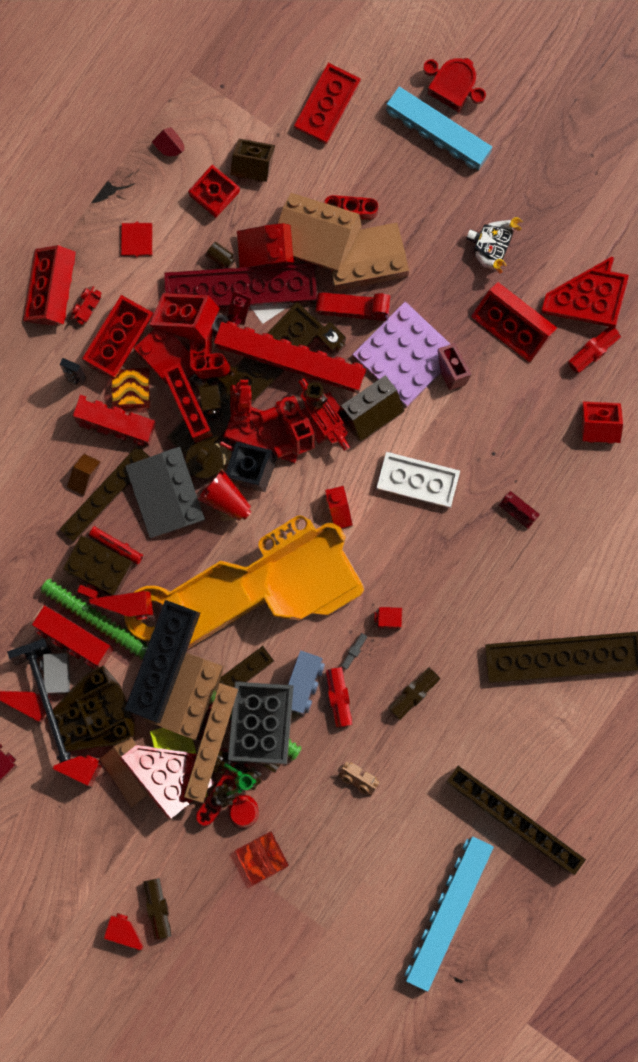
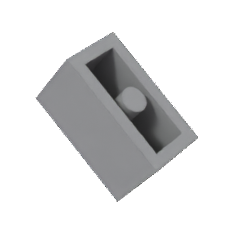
[40,653,70,695]

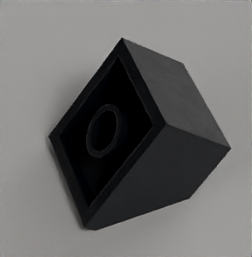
[226,441,277,492]

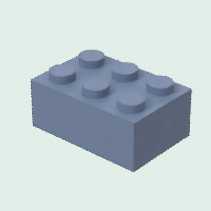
[288,650,325,716]

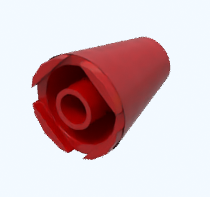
[197,469,252,521]

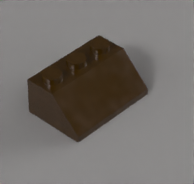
[337,375,405,443]

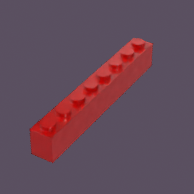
[214,321,366,394]

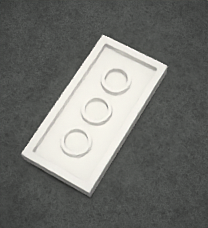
[377,452,460,508]

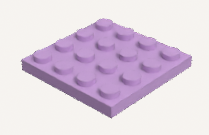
[353,302,450,407]

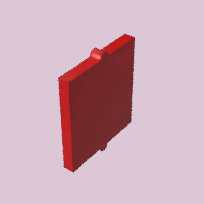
[121,221,153,257]

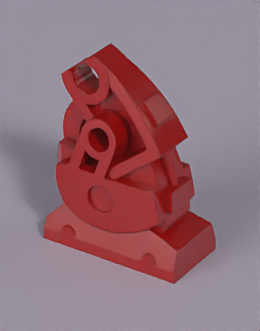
[230,380,252,424]

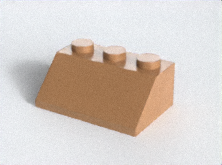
[100,737,149,808]

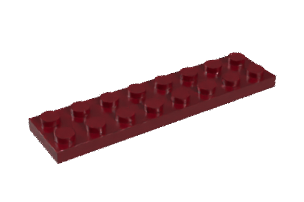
[164,263,317,308]

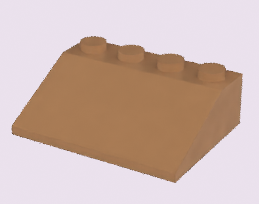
[278,193,362,272]
[331,222,409,291]
[144,652,225,740]

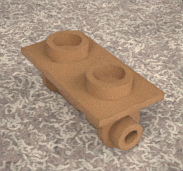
[338,762,380,796]

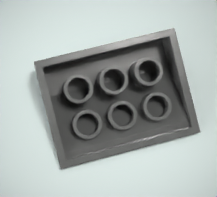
[125,447,205,538]
[228,682,294,764]

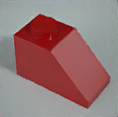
[325,485,353,529]
[104,913,144,950]

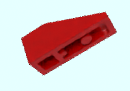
[89,591,153,621]
[0,691,52,723]

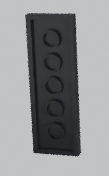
[125,600,200,723]

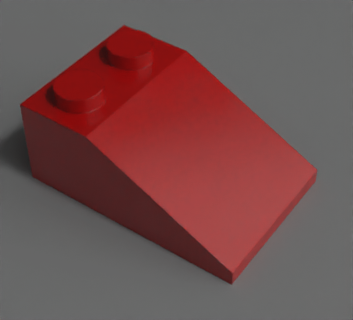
[237,223,294,268]
[149,293,219,340]
[134,328,201,388]

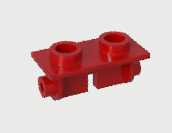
[70,286,102,325]

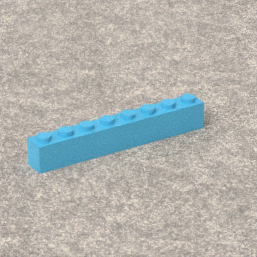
[404,836,494,992]

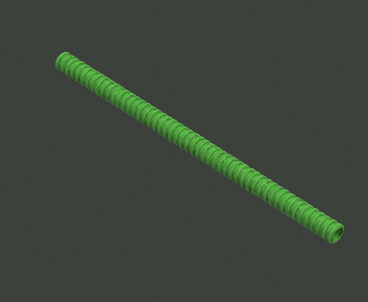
[40,579,302,761]

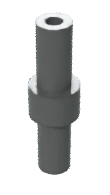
[341,633,367,669]

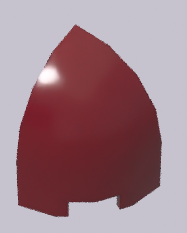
[152,127,184,157]

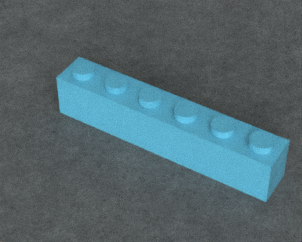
[386,86,492,170]

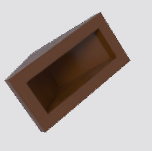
[67,453,101,495]

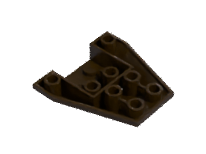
[46,666,134,752]

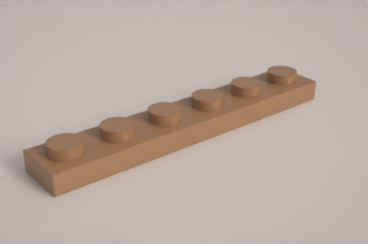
[184,683,238,803]

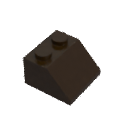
[230,138,276,182]

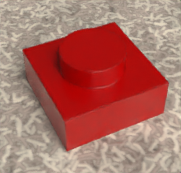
[77,584,100,599]

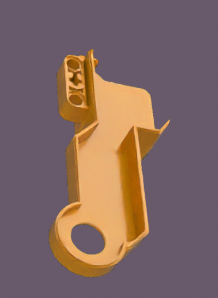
[124,515,364,650]

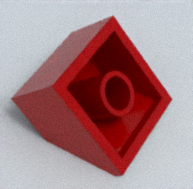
[582,401,623,444]
[53,755,102,787]

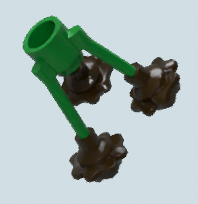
[213,751,261,808]

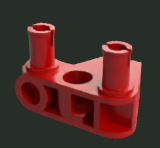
[259,395,315,459]

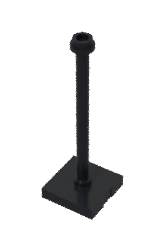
[7,639,71,763]

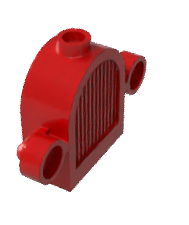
[423,58,486,113]

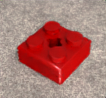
[188,165,240,218]

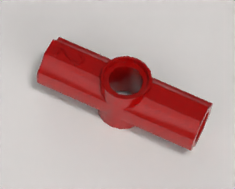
[568,327,621,374]
[326,667,353,728]

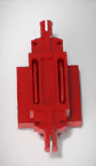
[298,378,350,452]

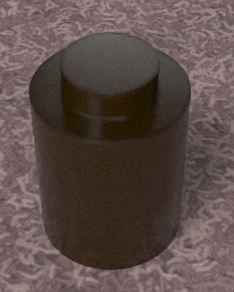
[205,241,235,269]

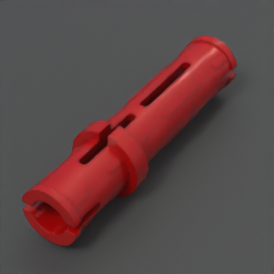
[88,526,144,565]

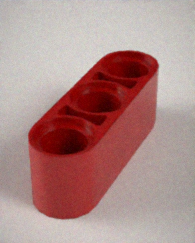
[324,195,379,220]

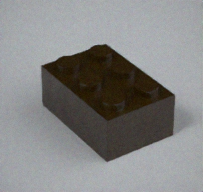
[63,535,134,596]

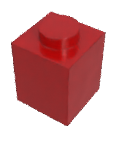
[374,607,402,629]

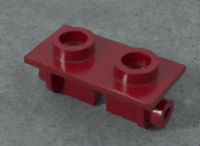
[227,290,252,327]
[498,491,540,529]

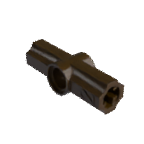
[303,382,328,411]
[388,667,441,720]
[143,878,172,940]

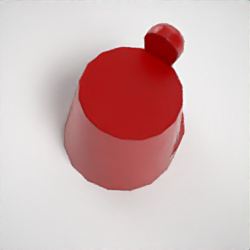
[229,795,259,829]

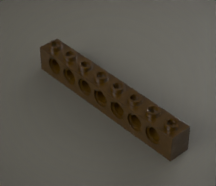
[446,765,586,876]

